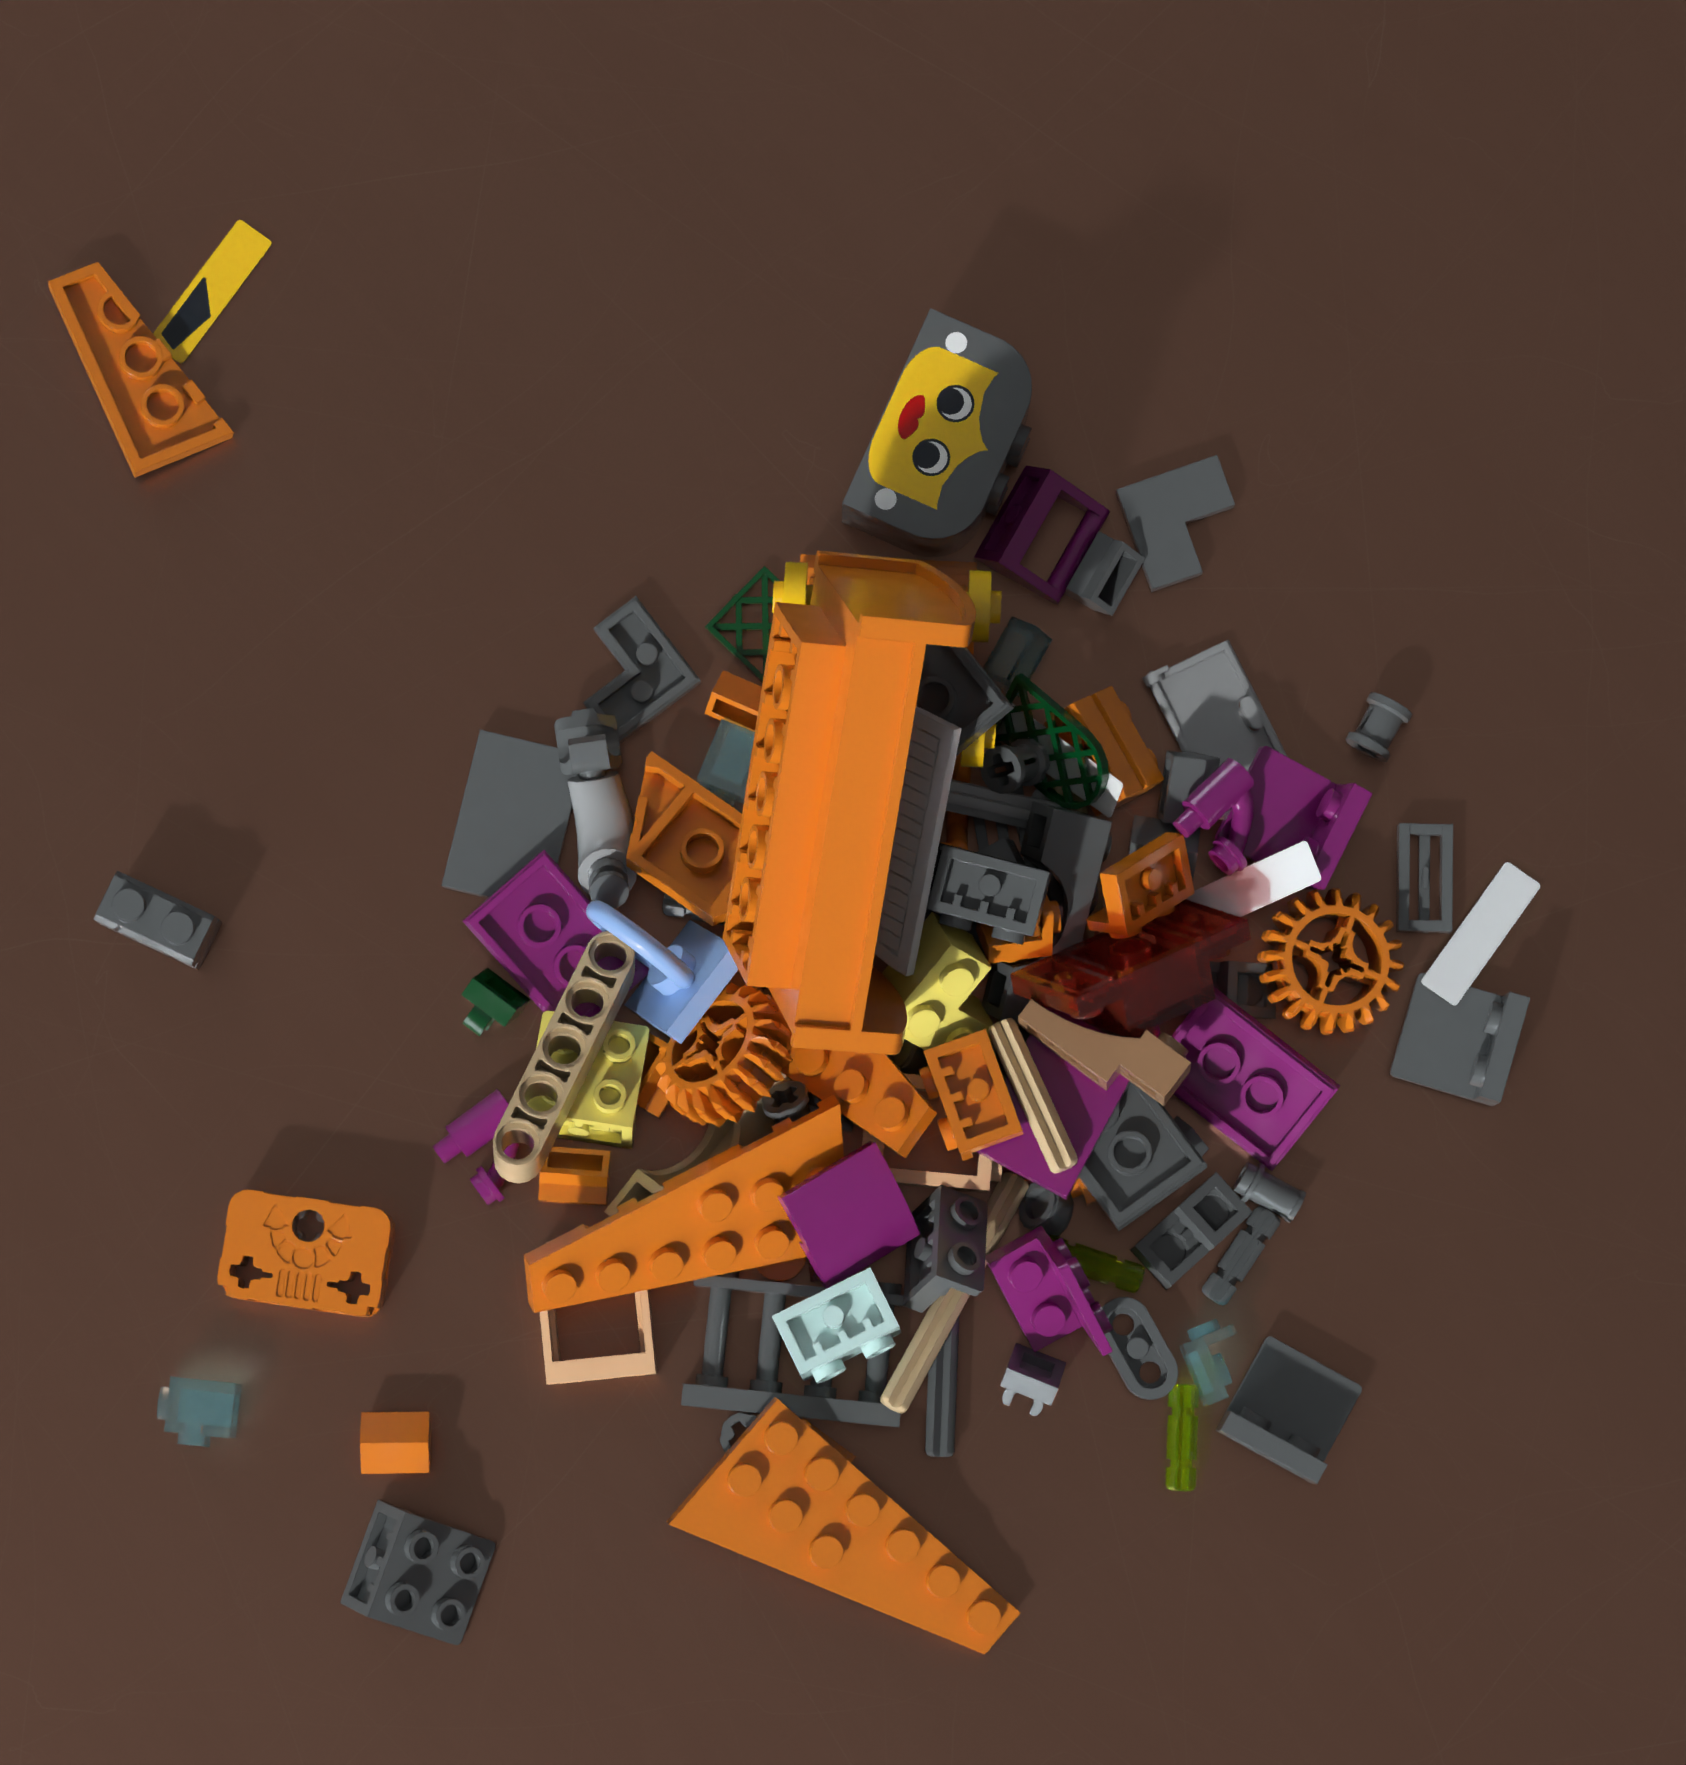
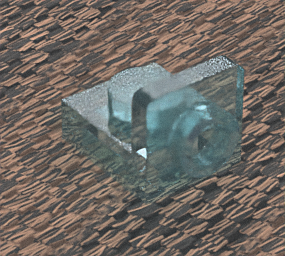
[1179,1318,1237,1406]

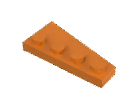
[48,262,234,478]
[772,996,937,1158]

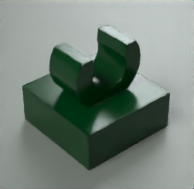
[461,968,531,1036]

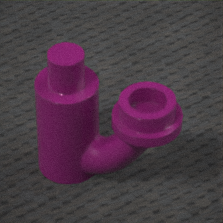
[1173,758,1254,875]
[432,1088,519,1205]

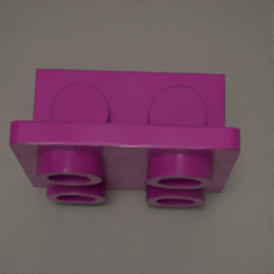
[1215,746,1373,890]
[985,1226,1113,1356]

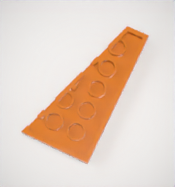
[524,1094,844,1313]
[666,1397,1020,1654]

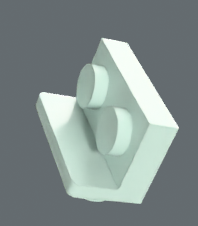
[772,1268,902,1384]

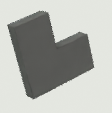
[1116,455,1235,592]
[583,596,701,744]

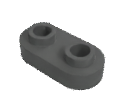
[1102,1297,1178,1400]

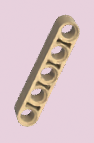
[493,931,635,1183]

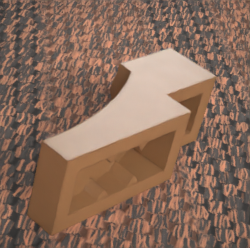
[1018,999,1191,1106]

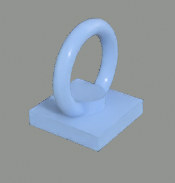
[586,900,738,1044]

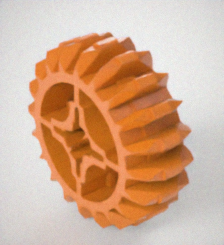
[1257,888,1404,1035]
[655,982,793,1127]

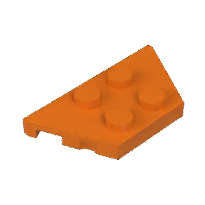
[626,751,742,926]

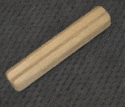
[988,1018,1078,1173]

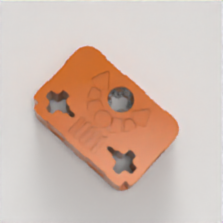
[217,1190,395,1317]

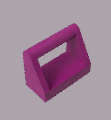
[974,465,1110,604]

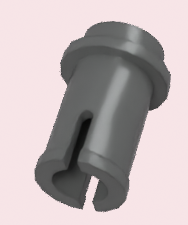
[1233,1162,1306,1223]

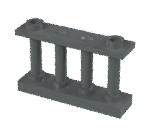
[681,1271,907,1427]

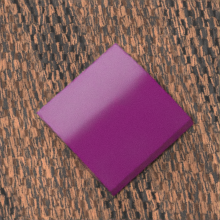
[777,1141,920,1289]

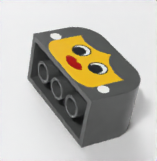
[842,308,1032,557]

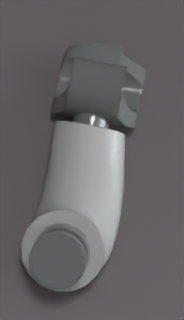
[554,708,637,908]

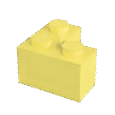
[882,912,993,1050]

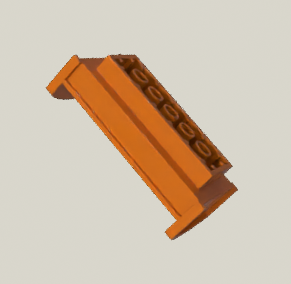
[722,550,976,1055]

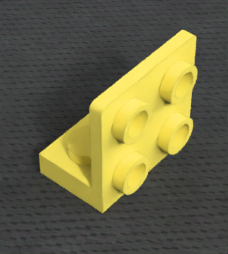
[527,1011,650,1149]

